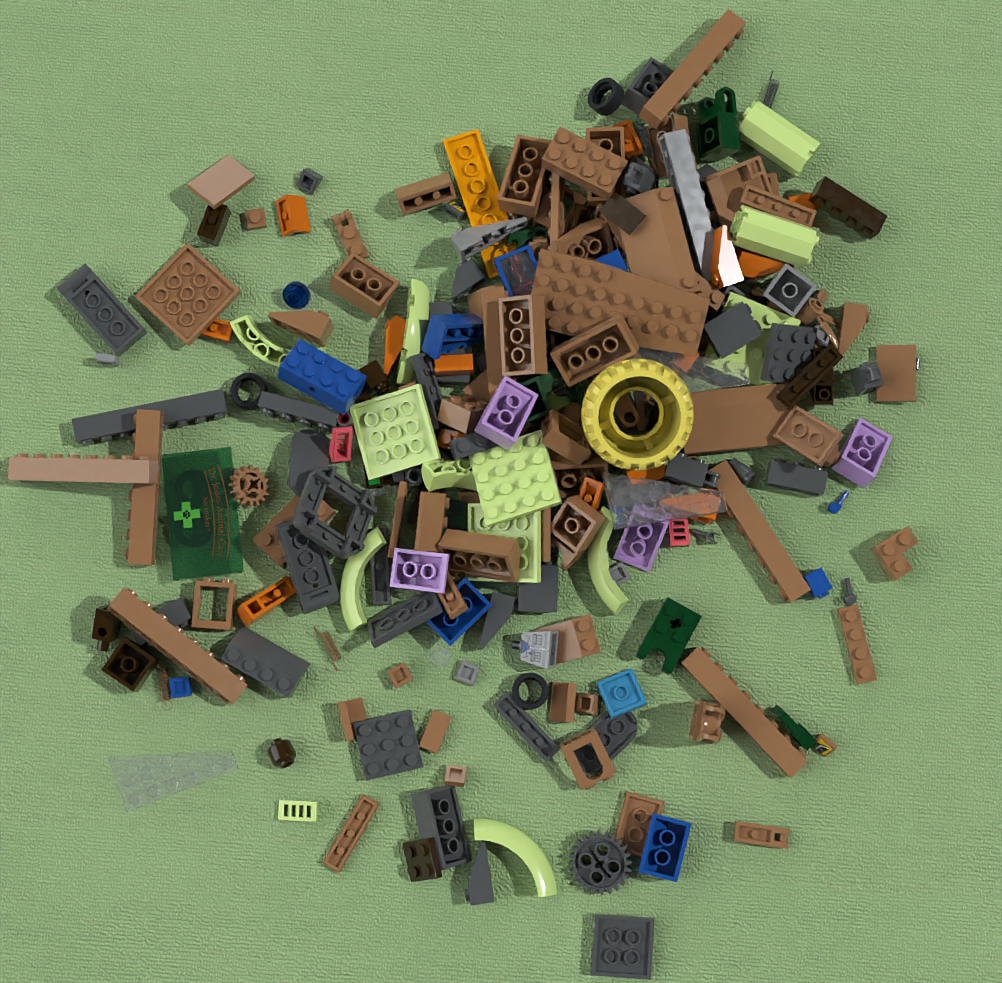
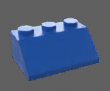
[426,578,492,646]
[638,813,692,882]

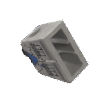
[512,630,559,669]

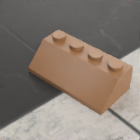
[438,529,521,583]

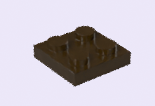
[402,837,442,882]

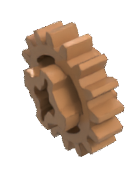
[229,465,270,507]

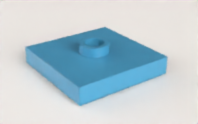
[596,668,647,719]

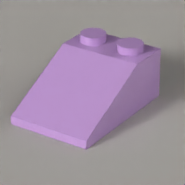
[474,376,538,450]
[831,418,893,488]
[613,504,671,572]
[390,548,449,593]

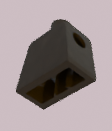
[92,605,122,652]

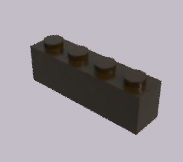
[808,176,887,240]

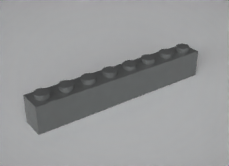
[72,389,230,446]

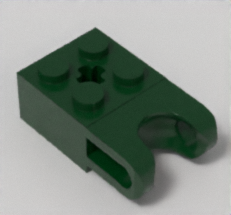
[696,86,740,162]
[517,367,572,423]
[636,597,702,675]

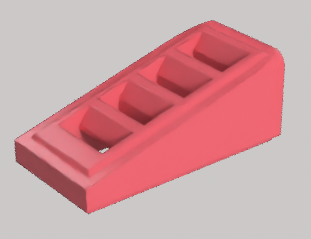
[329,426,353,463]
[667,512,690,547]

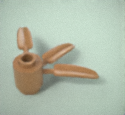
[795,288,839,349]

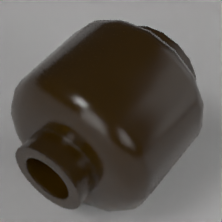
[267,738,296,769]

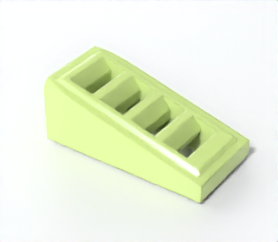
[278,800,318,822]

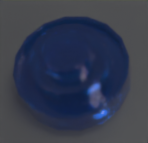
[282,281,311,309]

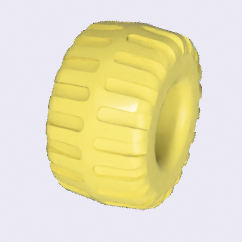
[581,358,694,471]

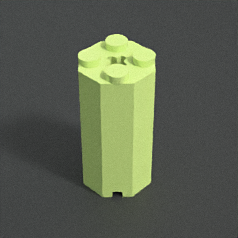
[738,101,820,178]
[730,205,819,267]

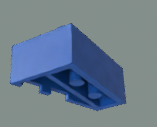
[421,313,484,360]

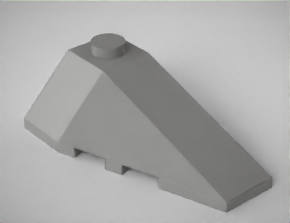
[450,217,528,261]

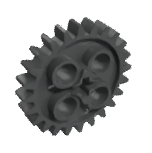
[568,829,633,895]

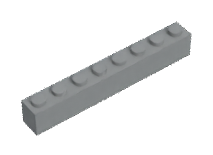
[658,129,715,282]

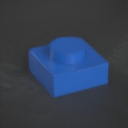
[169,676,192,698]

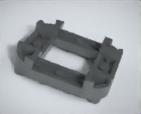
[293,465,378,559]

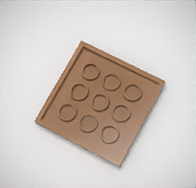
[135,243,242,346]

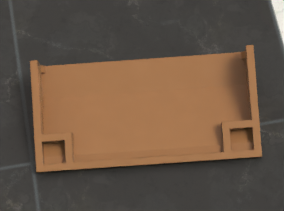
[703,155,773,284]
[619,187,700,295]
[683,383,794,455]

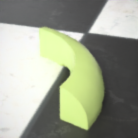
[396,279,430,384]
[229,315,327,367]
[421,458,478,492]
[587,506,629,615]
[340,527,387,633]
[474,818,557,897]

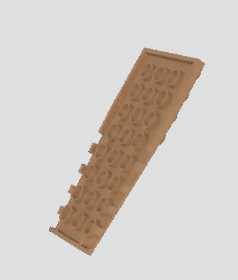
[531,248,710,356]

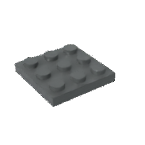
[760,323,818,383]
[353,710,423,781]
[591,913,654,980]

